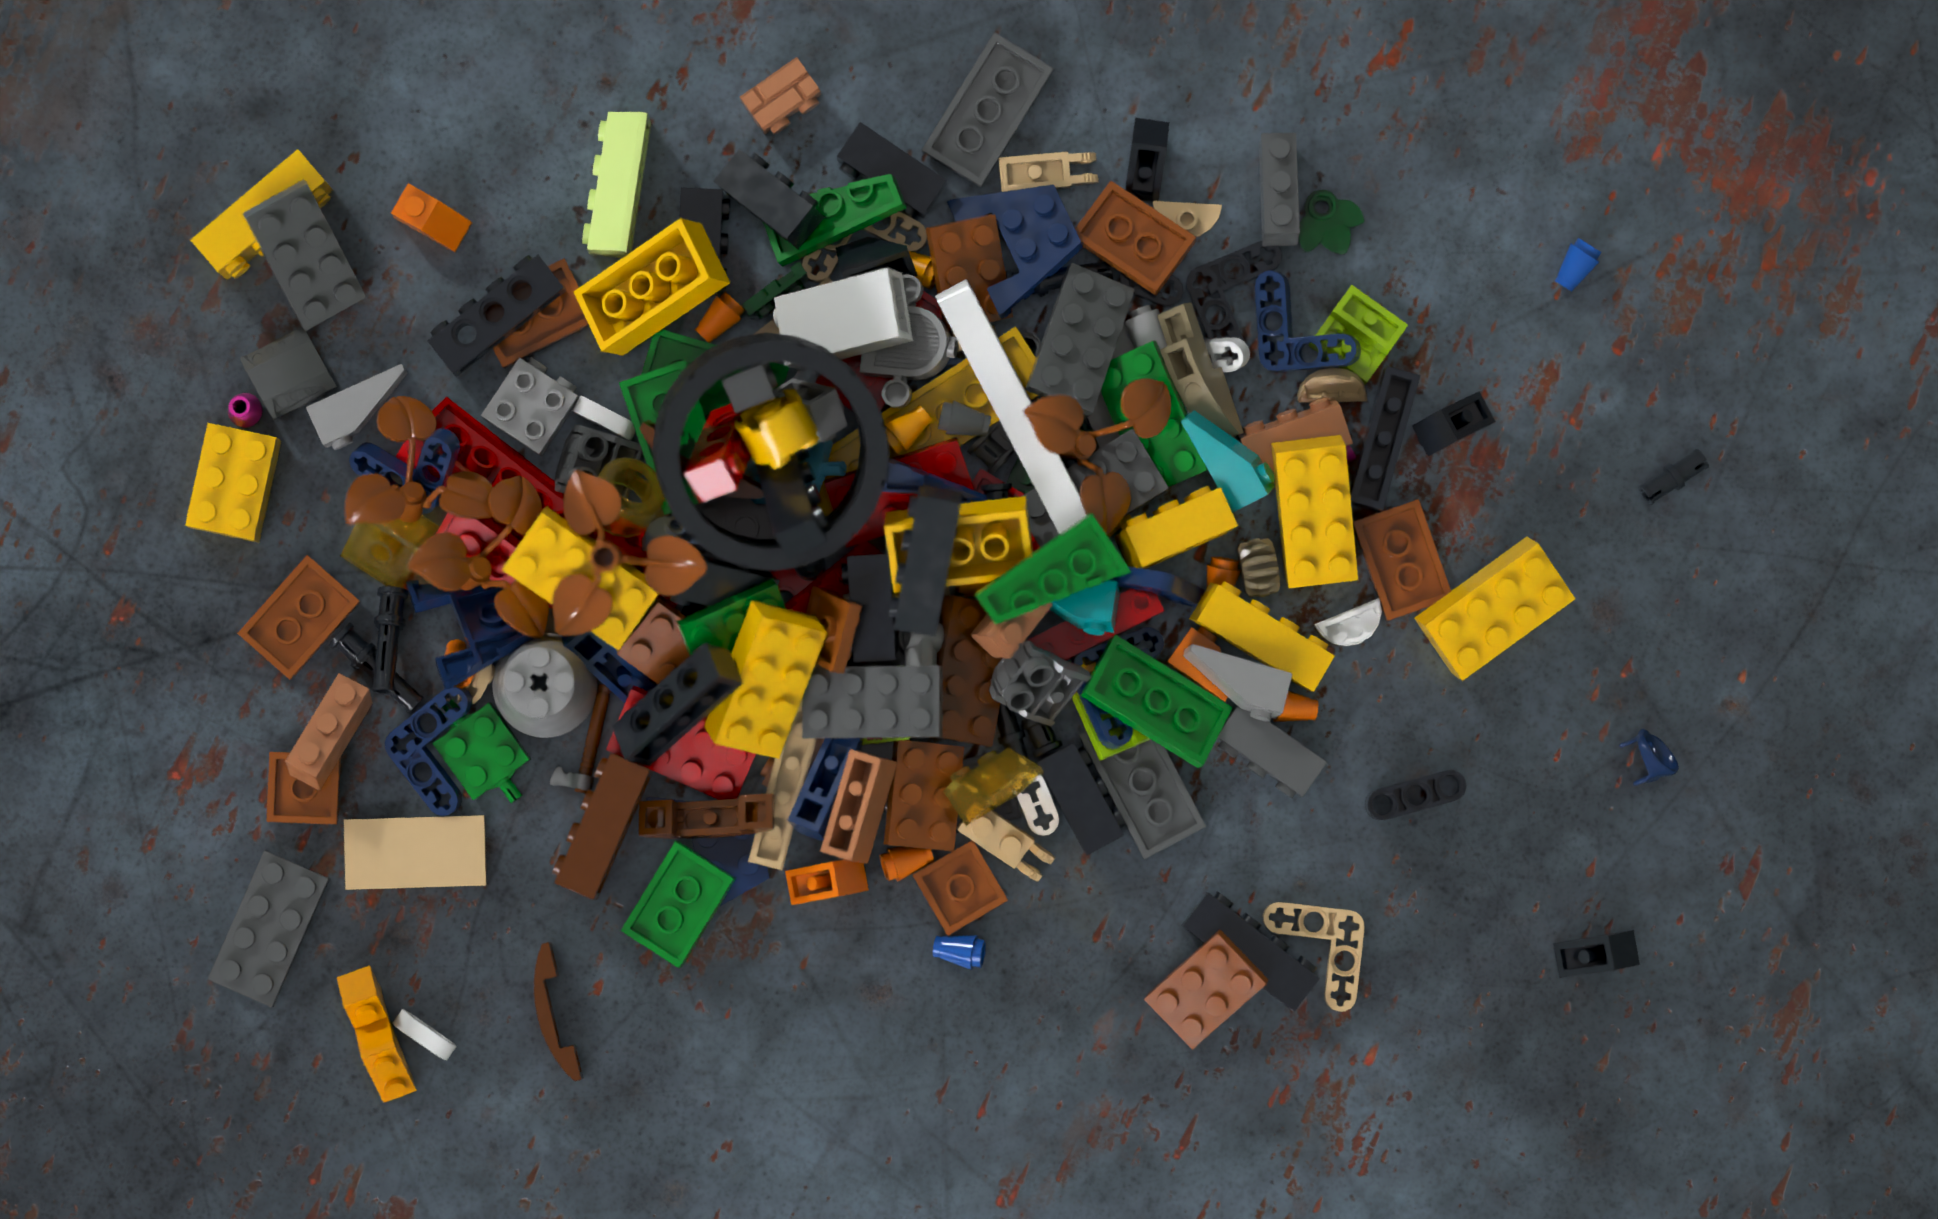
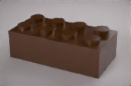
[937,595,1002,747]
[552,753,654,900]

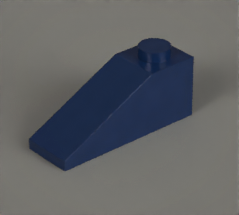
[562,631,658,703]
[787,738,863,842]

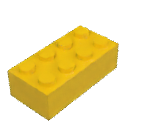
[190,149,333,280]
[574,218,730,356]
[1271,435,1358,588]
[884,496,1033,593]
[502,506,659,651]
[1414,537,1575,681]
[704,600,827,759]

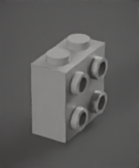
[481,357,579,457]

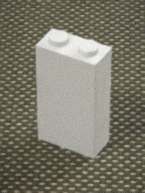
[773,268,913,370]

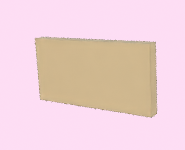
[344,815,487,890]

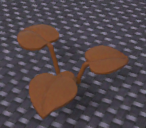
[1023,378,1171,535]
[345,396,493,525]
[552,470,707,635]
[408,475,549,638]

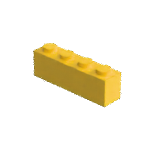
[1189,581,1335,692]

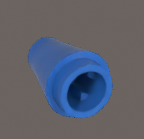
[1555,238,1602,291]
[933,935,986,970]

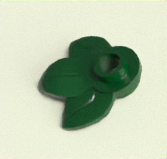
[1298,189,1365,255]

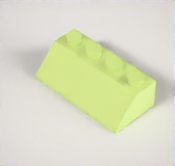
[582,112,651,258]

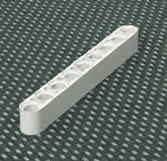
[935,279,1086,534]

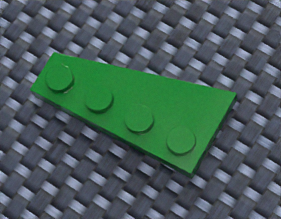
[763,174,907,267]
[974,513,1131,624]

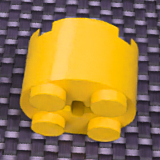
[735,389,819,469]

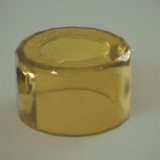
[597,457,665,538]

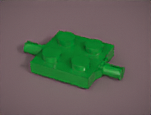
[432,699,531,804]

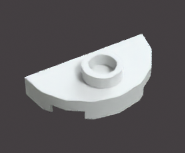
[1314,598,1382,646]

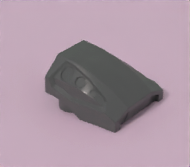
[240,327,338,420]
[555,424,643,513]
[989,640,1091,727]

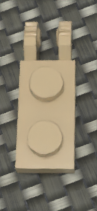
[999,152,1098,192]
[957,800,1055,882]

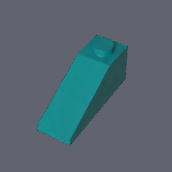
[1181,410,1276,513]
[1049,580,1120,635]

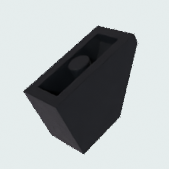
[1125,118,1170,202]
[835,237,918,279]
[1412,391,1496,456]
[1553,930,1640,978]

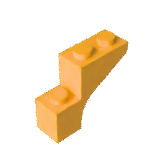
[337,965,416,1103]

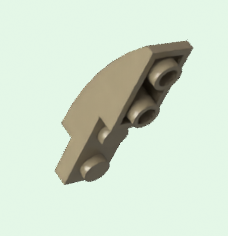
[1157,303,1243,437]

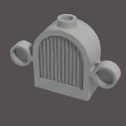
[860,274,958,408]

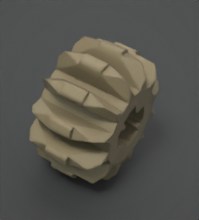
[1237,538,1281,597]

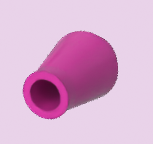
[228,393,262,428]

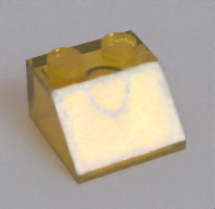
[340,515,440,588]
[943,748,1044,826]

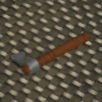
[550,684,611,794]

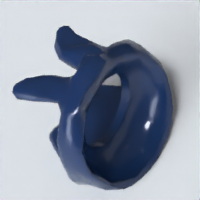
[1619,729,1679,786]

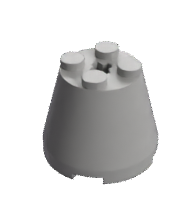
[492,633,598,738]

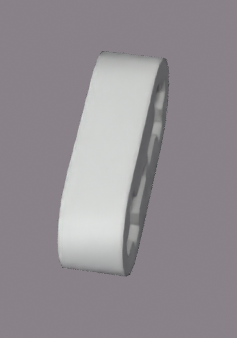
[1204,338,1250,372]
[572,396,636,441]
[1014,772,1059,836]
[392,1009,457,1061]

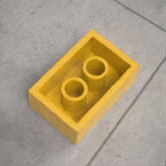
[185,423,282,543]
[1115,486,1238,569]

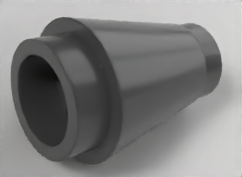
[938,400,991,437]

